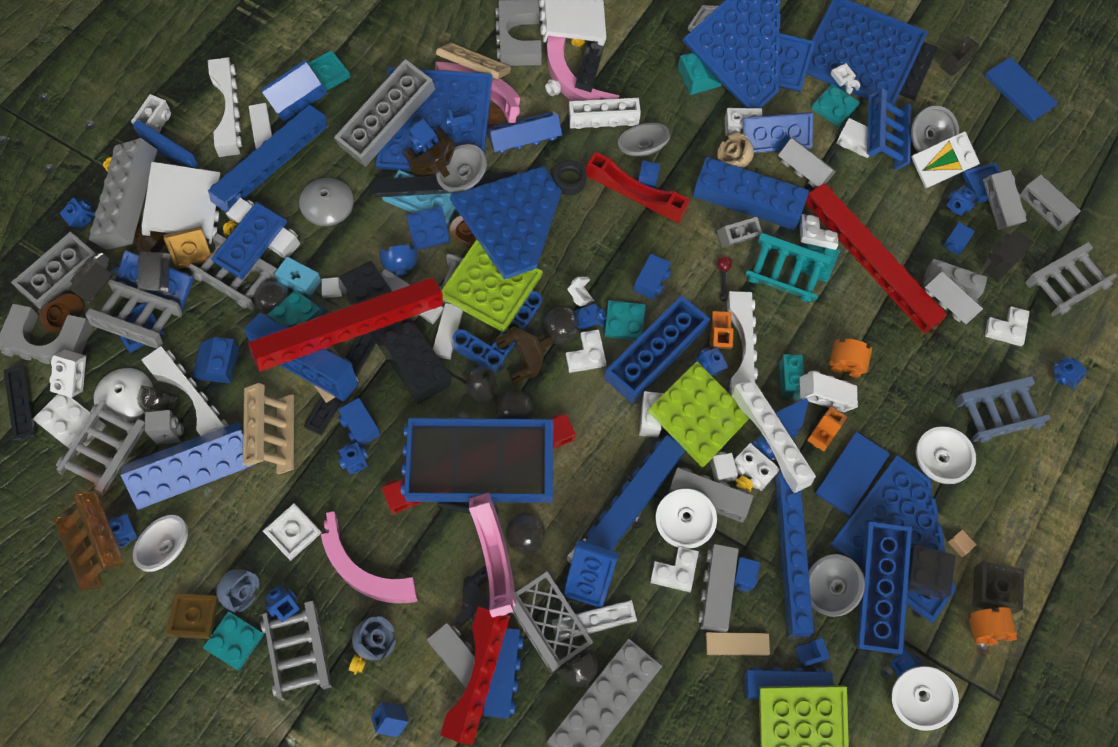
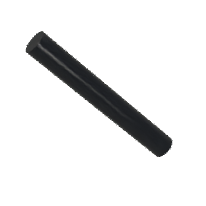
[438,502,499,516]

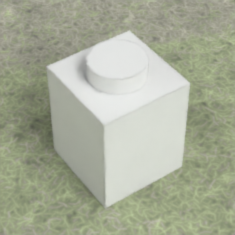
[710,452,738,483]

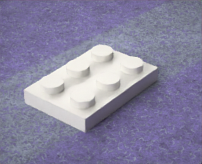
[33,394,106,455]

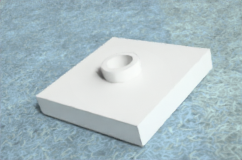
[263,503,322,561]

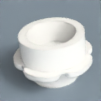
[545,79,561,96]

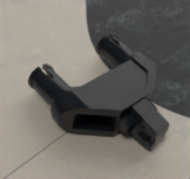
[455,565,511,627]

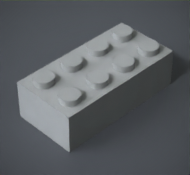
[11,232,103,310]

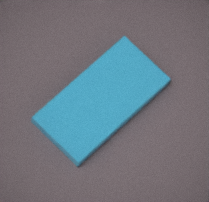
[382,170,457,227]

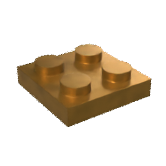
[164,226,212,270]
[166,594,219,639]

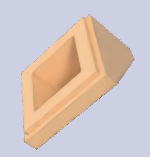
[948,530,976,557]

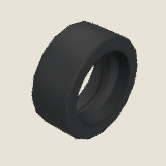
[553,160,587,196]

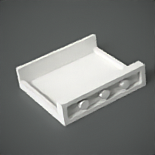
[539,0,606,46]
[142,162,220,244]

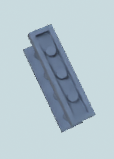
[955,376,1051,443]

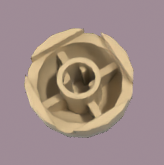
[717,133,754,168]

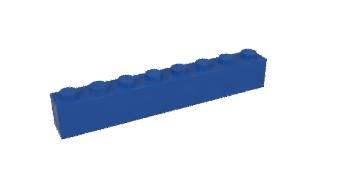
[208,105,327,213]
[581,435,686,551]
[775,472,814,637]

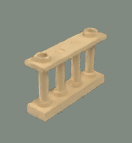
[243,383,294,474]

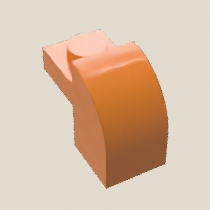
[710,311,733,349]
[807,406,847,451]

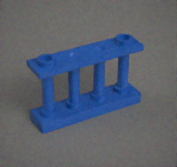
[866,88,911,170]

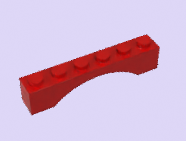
[586,151,690,224]
[440,607,510,745]

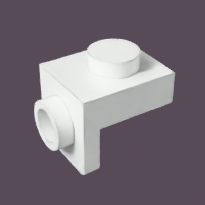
[567,277,594,306]

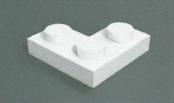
[799,214,838,250]
[985,306,1029,346]
[565,330,607,373]
[650,547,699,592]

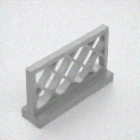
[512,571,593,672]

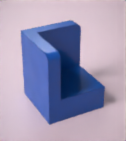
[795,638,830,668]
[890,649,925,677]
[371,701,409,737]

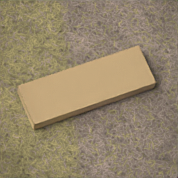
[705,633,770,656]

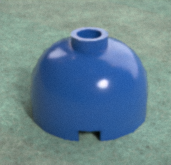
[379,245,417,276]

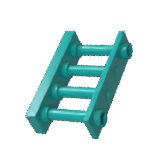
[745,233,832,303]

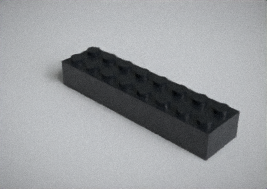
[338,261,452,404]

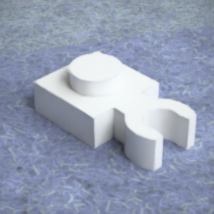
[831,63,860,94]

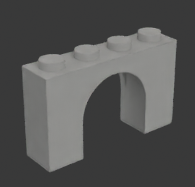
[496,0,542,66]
[0,304,93,364]

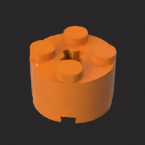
[829,339,872,378]
[968,607,1017,646]

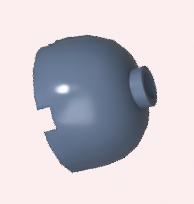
[216,568,259,612]
[352,616,396,660]

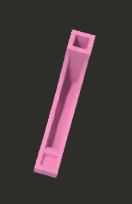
[547,36,619,101]
[435,62,520,123]
[469,493,516,617]
[321,512,418,603]

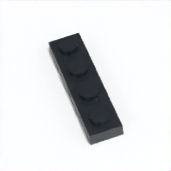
[575,42,604,93]
[899,42,938,101]
[3,365,36,443]

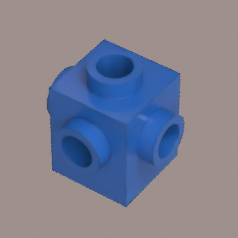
[946,185,978,216]
[60,197,95,229]
[694,347,728,377]
[1053,356,1087,390]
[338,442,368,475]
[101,514,137,549]
[265,585,299,622]

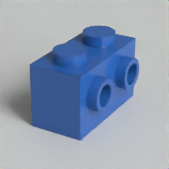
[409,119,439,153]
[634,254,672,300]
[338,398,381,447]

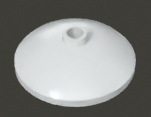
[94,368,154,422]
[916,427,976,484]
[656,488,717,549]
[133,515,188,572]
[891,666,959,730]

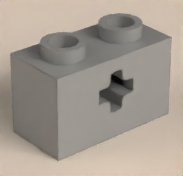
[717,217,762,248]
[145,410,184,445]

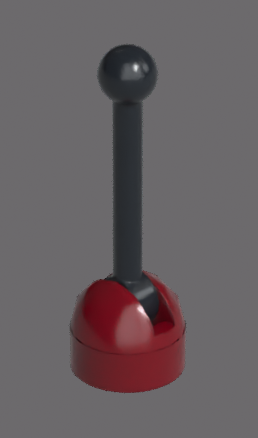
[717,257,732,301]

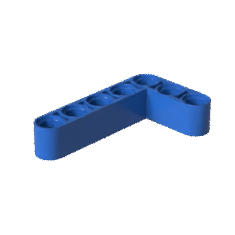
[452,291,542,372]

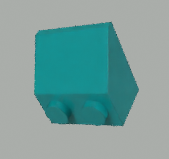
[678,52,722,95]

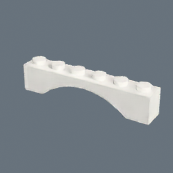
[208,58,243,157]
[726,291,758,398]
[142,347,229,436]
[732,378,816,493]

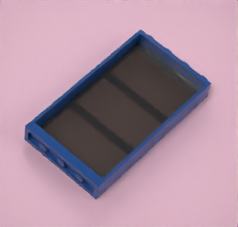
[401,418,553,503]

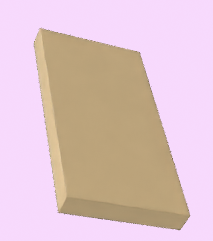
[436,43,511,80]

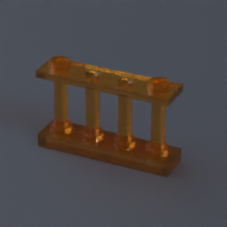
[53,491,124,591]

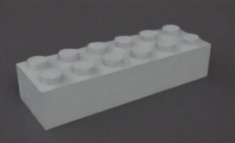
[334,59,435,167]
[89,138,157,250]
[547,639,662,747]

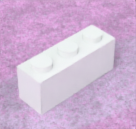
[800,371,858,412]

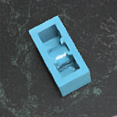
[275,257,321,299]

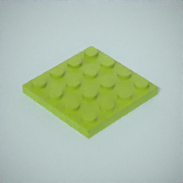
[441,240,543,333]
[647,361,749,467]
[759,685,849,747]

